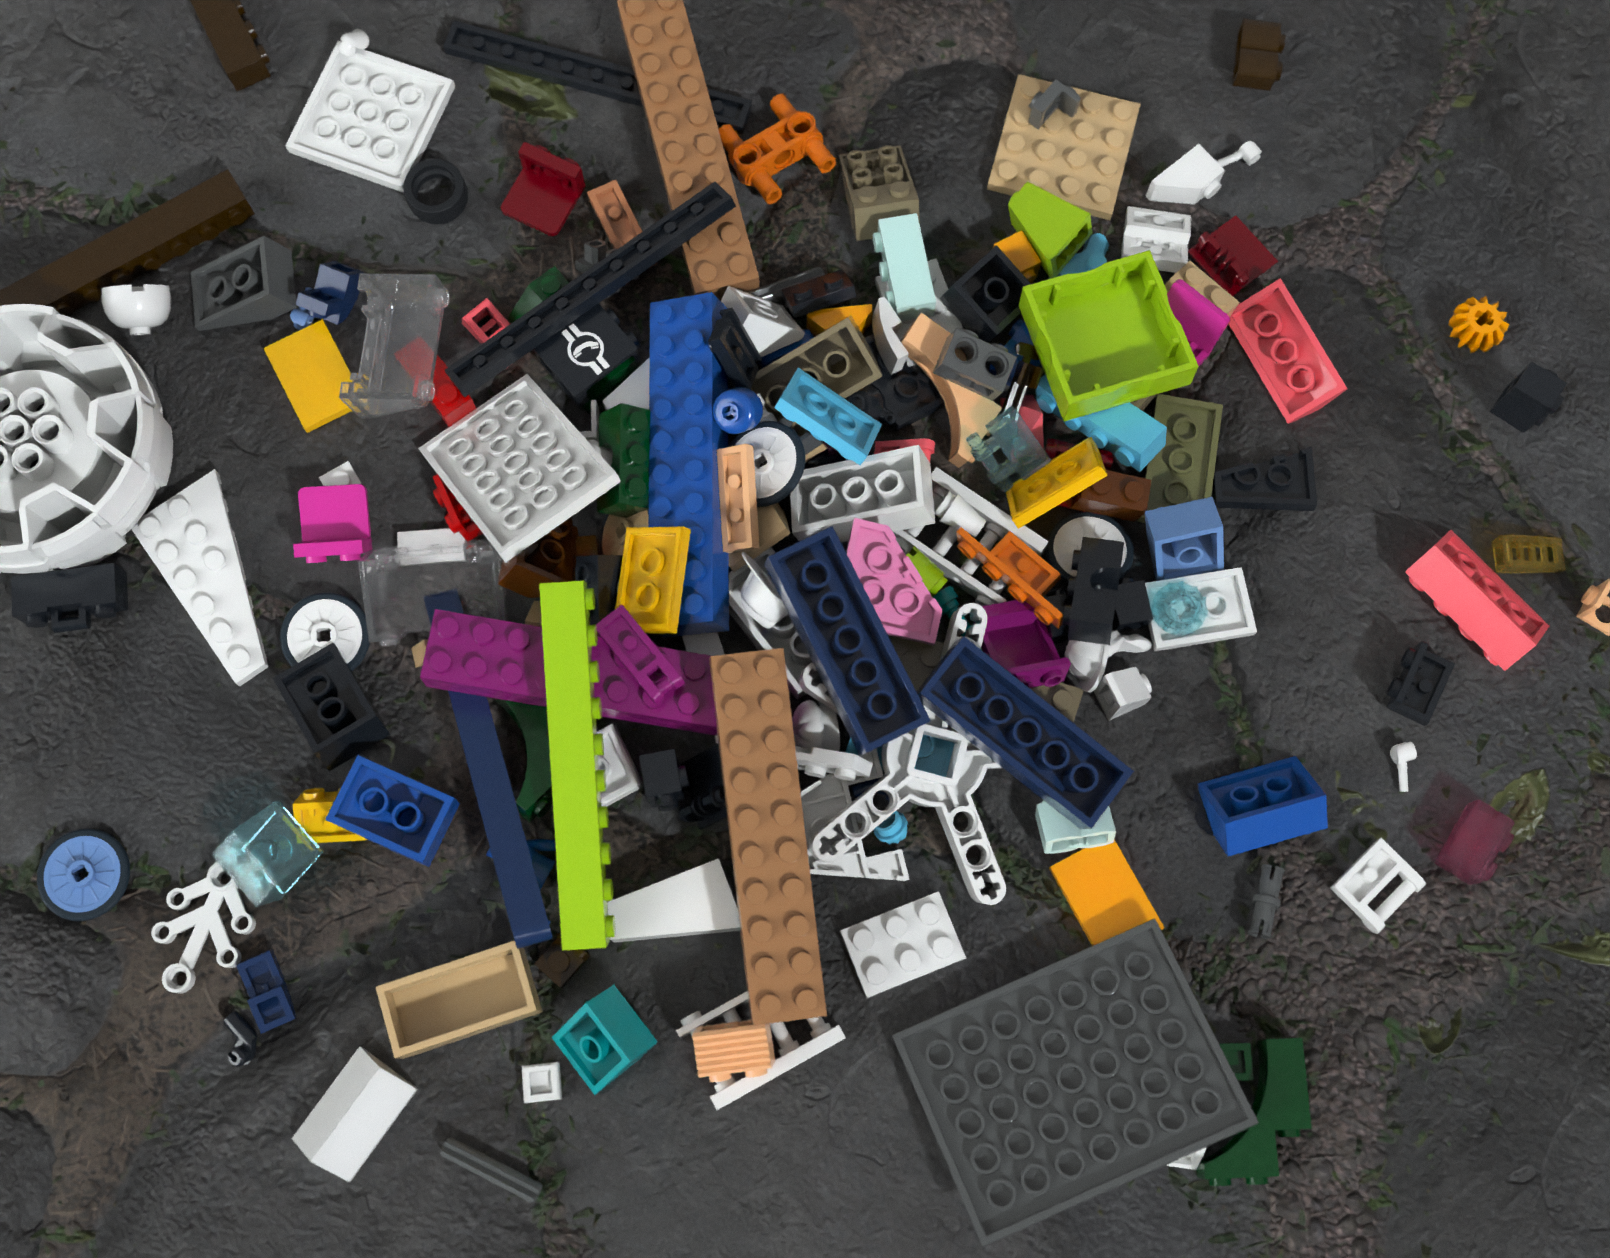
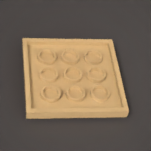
[987,74,1140,220]

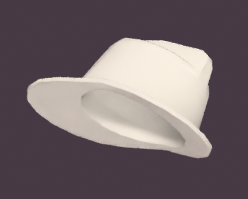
[741,552,788,629]

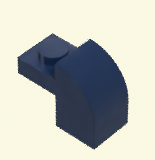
[296,261,364,325]

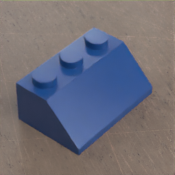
[1198,756,1328,856]

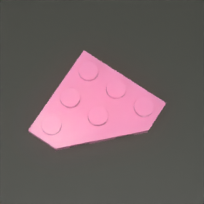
[846,518,942,645]

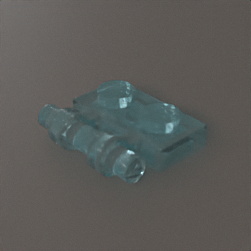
[966,406,1051,492]

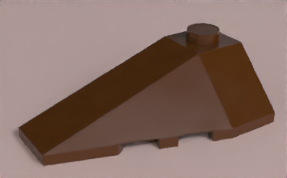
[497,516,582,598]

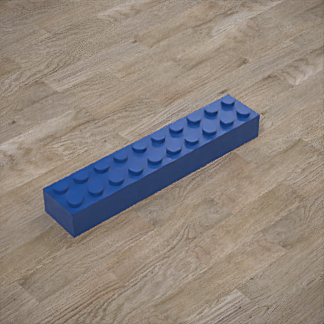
[648,292,729,638]

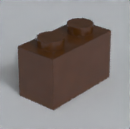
[1070,470,1151,522]

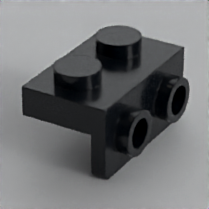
[781,269,856,319]
[1386,641,1455,726]

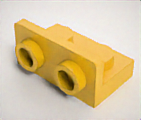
[292,788,367,844]

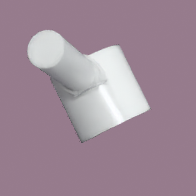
[1216,141,1262,167]
[1390,742,1417,792]

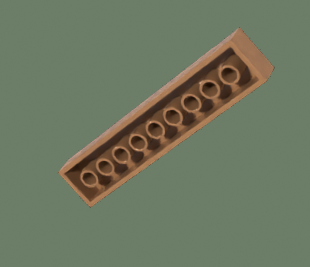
[617,0,759,301]
[709,648,827,1026]

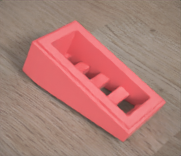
[462,298,510,369]

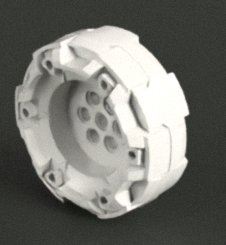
[0,304,173,574]

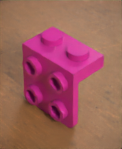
[1167,279,1230,366]
[293,484,372,563]

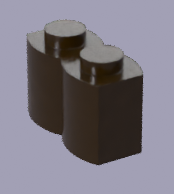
[1232,18,1286,91]

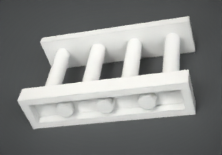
[893,467,1049,606]
[676,991,846,1110]

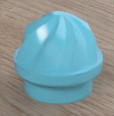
[874,810,908,845]

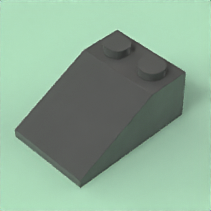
[191,236,297,331]

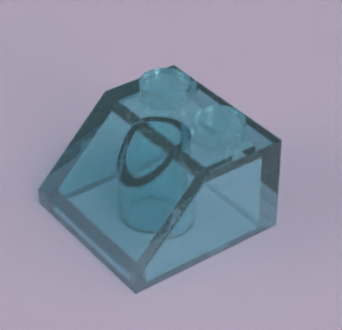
[212,800,324,907]

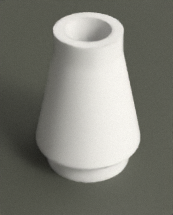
[935,491,987,537]

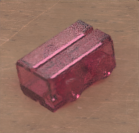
[1434,800,1515,885]

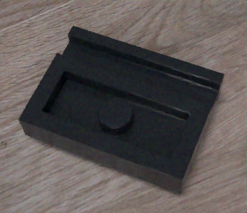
[708,307,762,390]

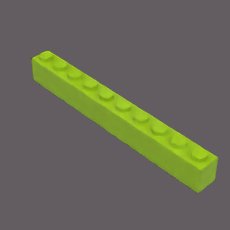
[539,581,615,951]

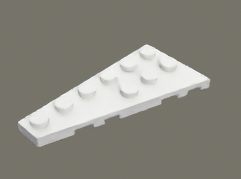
[131,469,269,686]

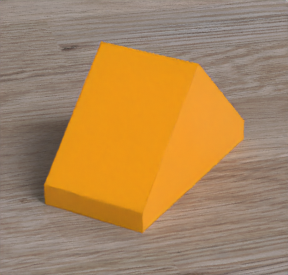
[807,304,873,336]

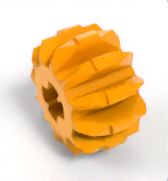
[1448,296,1509,354]

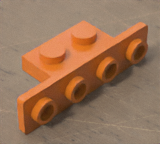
[956,527,1063,629]

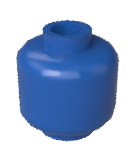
[713,387,763,434]

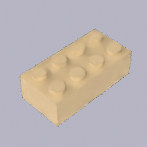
[376,940,543,1059]

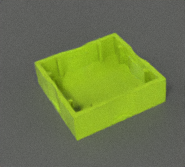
[1019,250,1199,422]

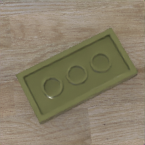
[1138,394,1223,523]

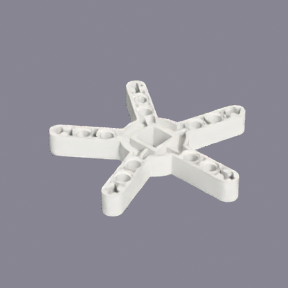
[799,603,1006,905]

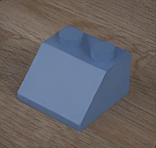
[1145,497,1224,581]

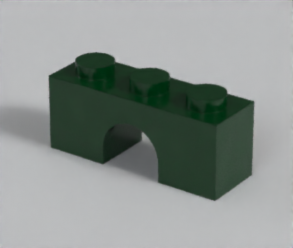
[597,403,650,518]

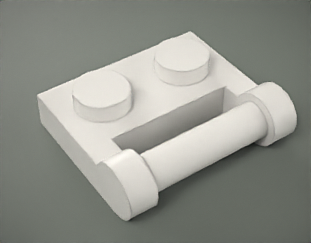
[1330,838,1426,934]

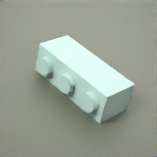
[873,213,936,321]

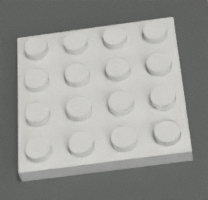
[285,41,455,193]

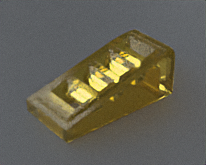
[1492,535,1566,573]

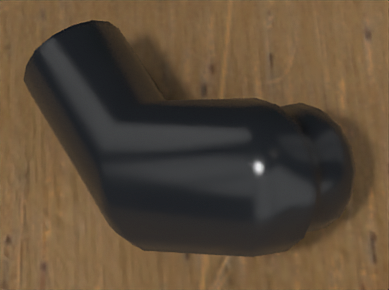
[223,1011,258,1067]

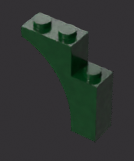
[492,698,553,823]
[1197,1038,1312,1186]

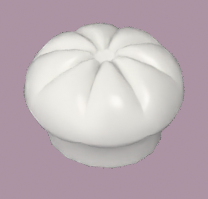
[792,700,840,754]

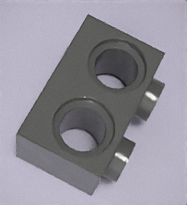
[933,328,1017,401]

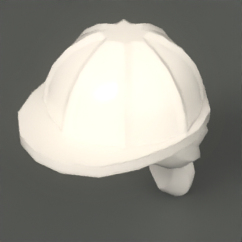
[1065,630,1153,693]

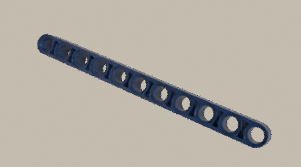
[423,588,553,949]

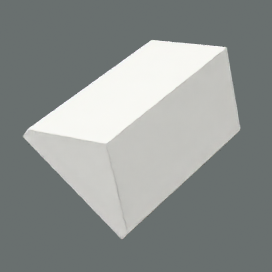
[292,1046,418,1182]

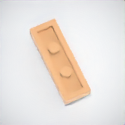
[717,444,760,553]

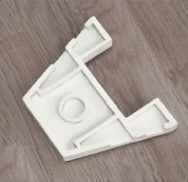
[801,749,910,881]

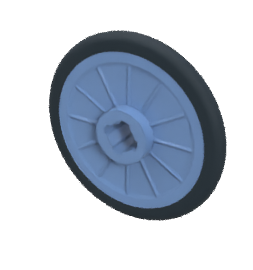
[37,829,130,921]

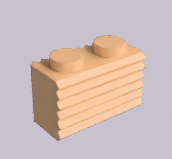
[692,1019,775,1082]

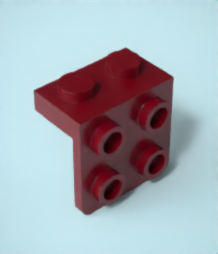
[501,142,586,236]

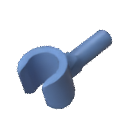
[290,287,314,330]

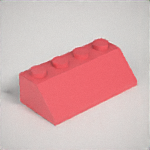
[1405,530,1549,671]

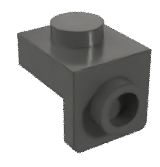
[1028,79,1081,129]

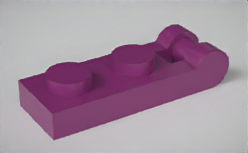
[596,605,685,705]

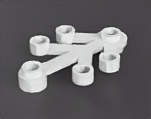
[151,860,256,993]

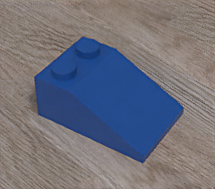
[325,755,460,867]

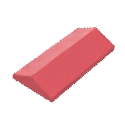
[1228,278,1348,424]

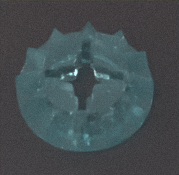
[1152,581,1208,636]

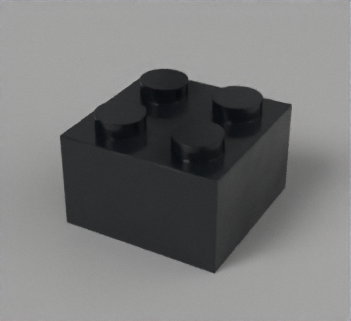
[940,245,1031,343]

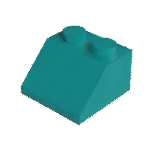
[551,985,658,1095]

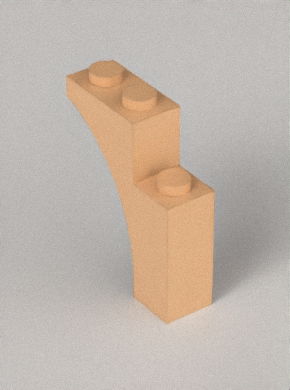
[900,313,1002,468]

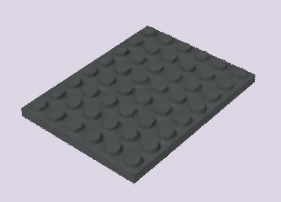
[892,919,1259,1247]

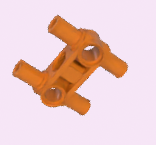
[718,94,836,204]

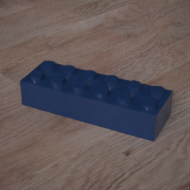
[764,526,931,756]
[916,636,1134,829]

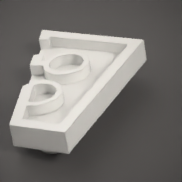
[795,746,872,781]

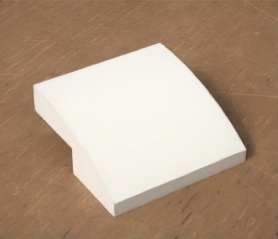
[1121,206,1191,273]

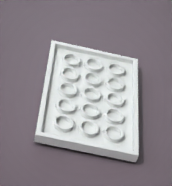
[418,374,621,563]

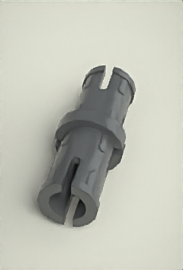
[1248,864,1285,940]

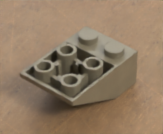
[839,145,920,241]

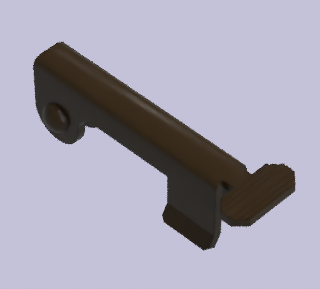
[990,341,1043,450]

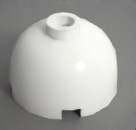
[101,284,171,335]

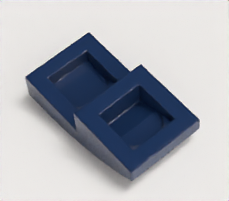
[236,949,296,1034]

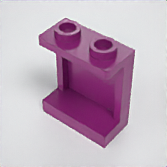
[973,600,1071,688]

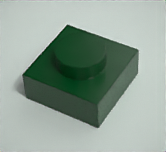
[1219,1043,1254,1081]

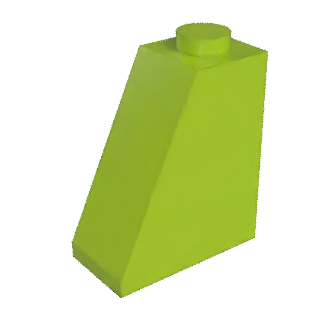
[1008,181,1093,278]

